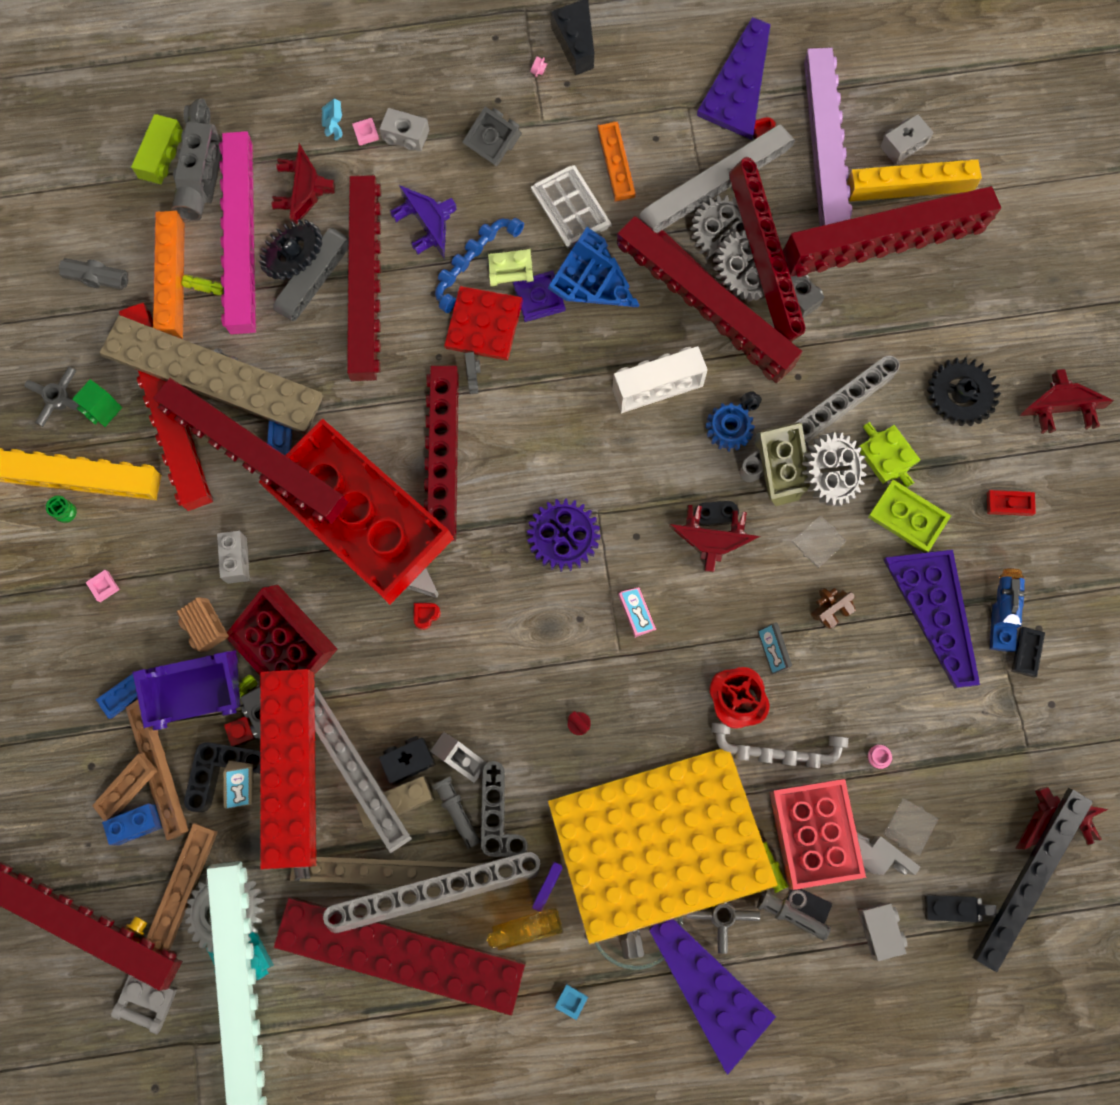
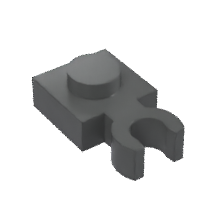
[465,352,481,394]

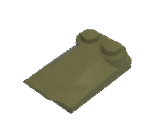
[755,422,810,507]

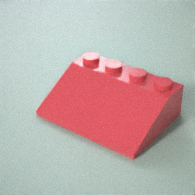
[769,779,866,890]

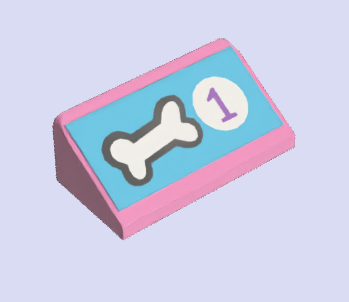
[618,588,656,638]

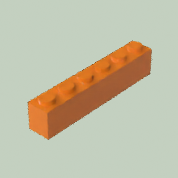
[153,211,185,339]

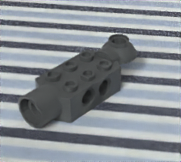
[171,98,222,221]

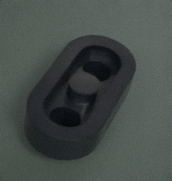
[693,501,739,526]

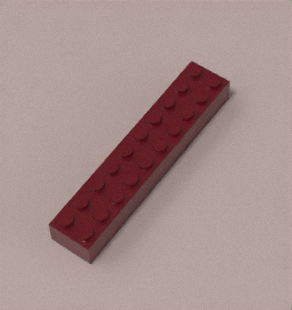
[783,186,1001,277]
[273,897,526,1016]

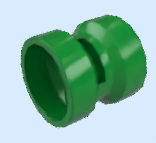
[46,496,77,523]

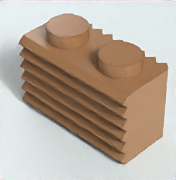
[177,597,229,652]

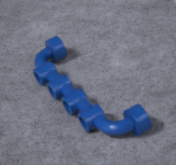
[435,218,524,313]

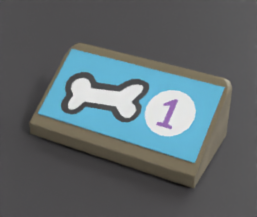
[223,761,253,809]

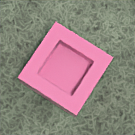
[352,118,379,146]
[86,570,120,602]

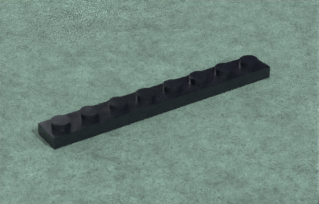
[972,788,1093,973]

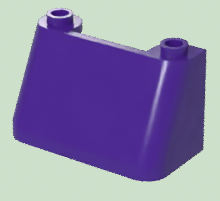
[133,650,241,731]

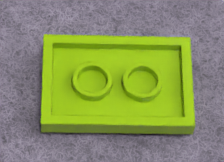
[868,480,951,553]

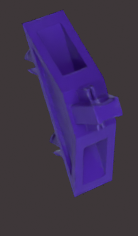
[389,185,457,260]

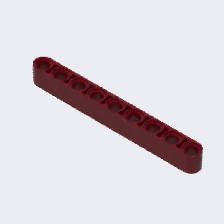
[729,157,806,342]

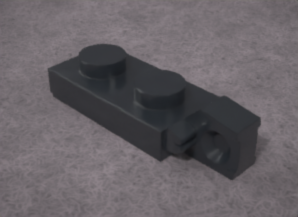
[925,895,997,922]

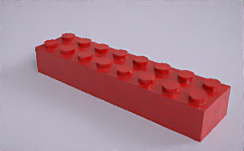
[260,669,316,869]

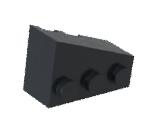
[551,0,594,76]

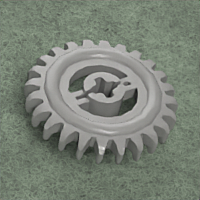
[185,875,265,952]

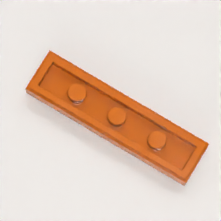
[597,121,636,202]

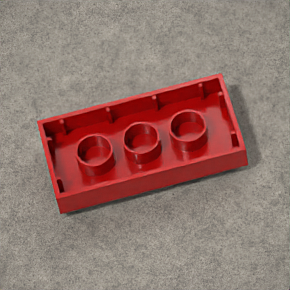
[259,418,454,605]

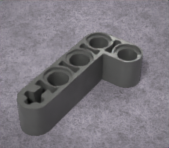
[481,761,528,857]

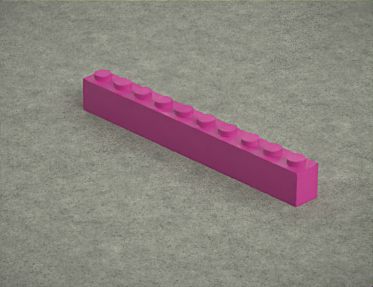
[219,131,256,335]

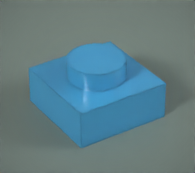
[555,984,588,1020]

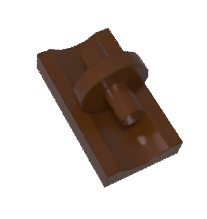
[810,588,856,629]

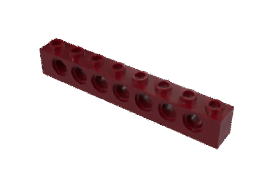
[424,366,459,542]

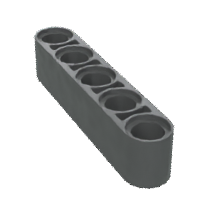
[273,228,349,322]

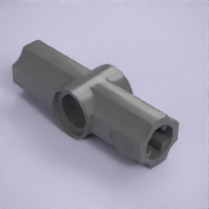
[59,258,128,290]

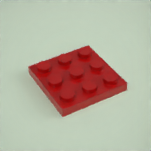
[444,286,523,361]

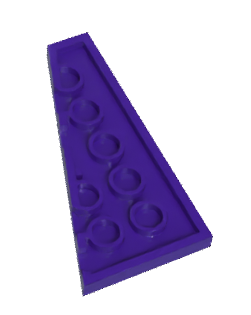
[697,17,771,140]

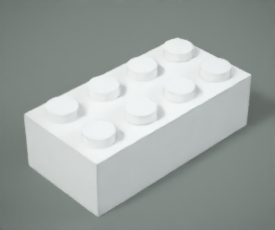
[612,346,707,413]

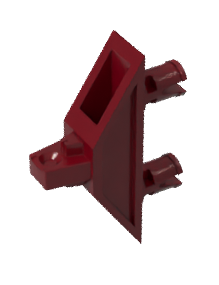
[271,143,335,224]
[1019,369,1114,434]
[669,505,761,573]
[1015,787,1109,850]

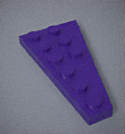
[883,550,980,689]
[649,919,776,1075]

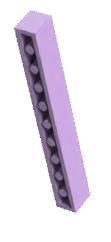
[804,48,852,226]

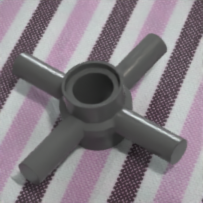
[25,366,81,427]
[686,902,760,953]

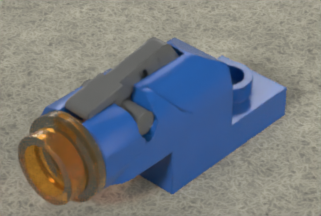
[990,568,1025,652]

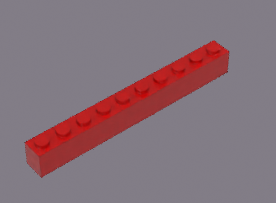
[118,303,213,511]

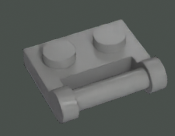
[111,975,177,1035]

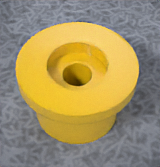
[126,916,148,936]

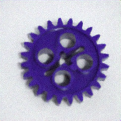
[527,498,600,572]

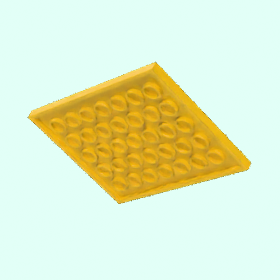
[548,749,778,945]

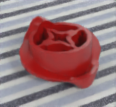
[709,667,770,729]

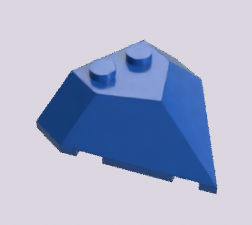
[548,227,640,307]

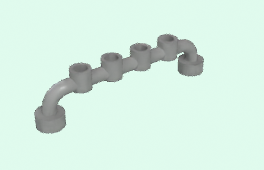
[711,723,849,768]

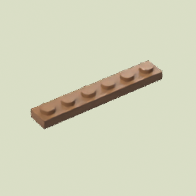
[125,700,189,841]
[147,823,218,951]

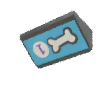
[758,622,792,674]

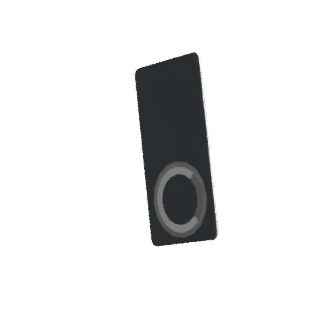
[787,889,832,924]

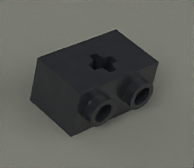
[379,736,436,785]

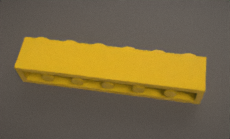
[847,159,982,202]

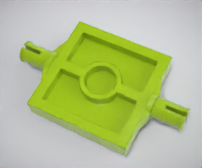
[859,422,920,488]

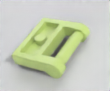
[488,249,534,287]

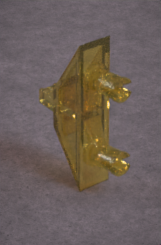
[487,908,563,951]

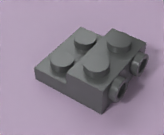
[462,106,522,167]

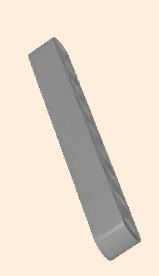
[639,125,795,233]
[740,356,900,482]
[323,852,540,933]

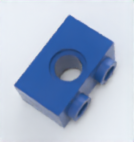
[102,804,163,846]

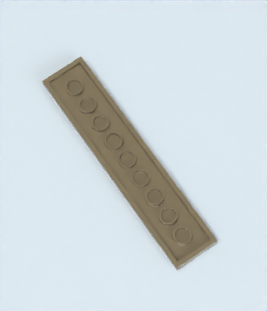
[100,315,324,434]

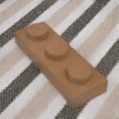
[92,754,157,821]

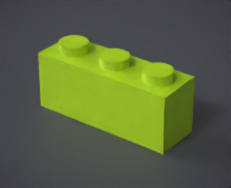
[131,114,183,185]

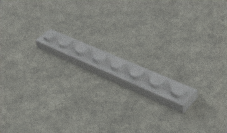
[315,687,412,853]

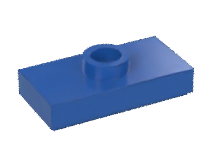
[96,674,138,719]

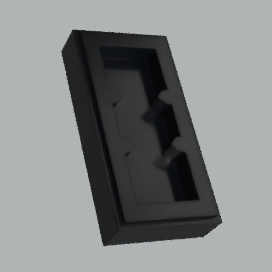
[1011,626,1045,678]

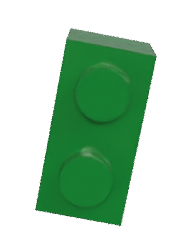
[72,379,123,427]

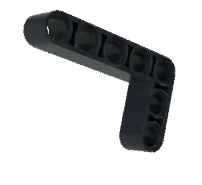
[184,742,261,813]

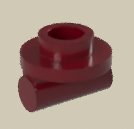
[568,711,591,736]

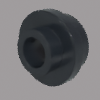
[740,391,762,411]

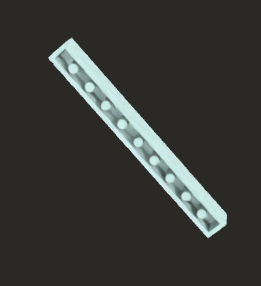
[207,861,267,1105]

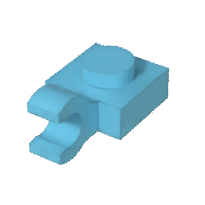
[322,99,342,141]

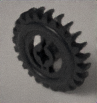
[259,219,323,280]
[927,357,1001,426]

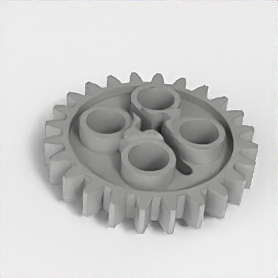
[690,195,746,265]
[713,230,765,302]
[802,432,867,506]

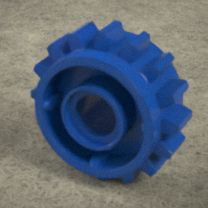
[705,402,755,452]

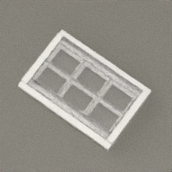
[531,165,612,249]

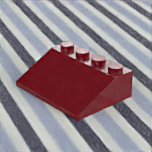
[227,584,338,675]

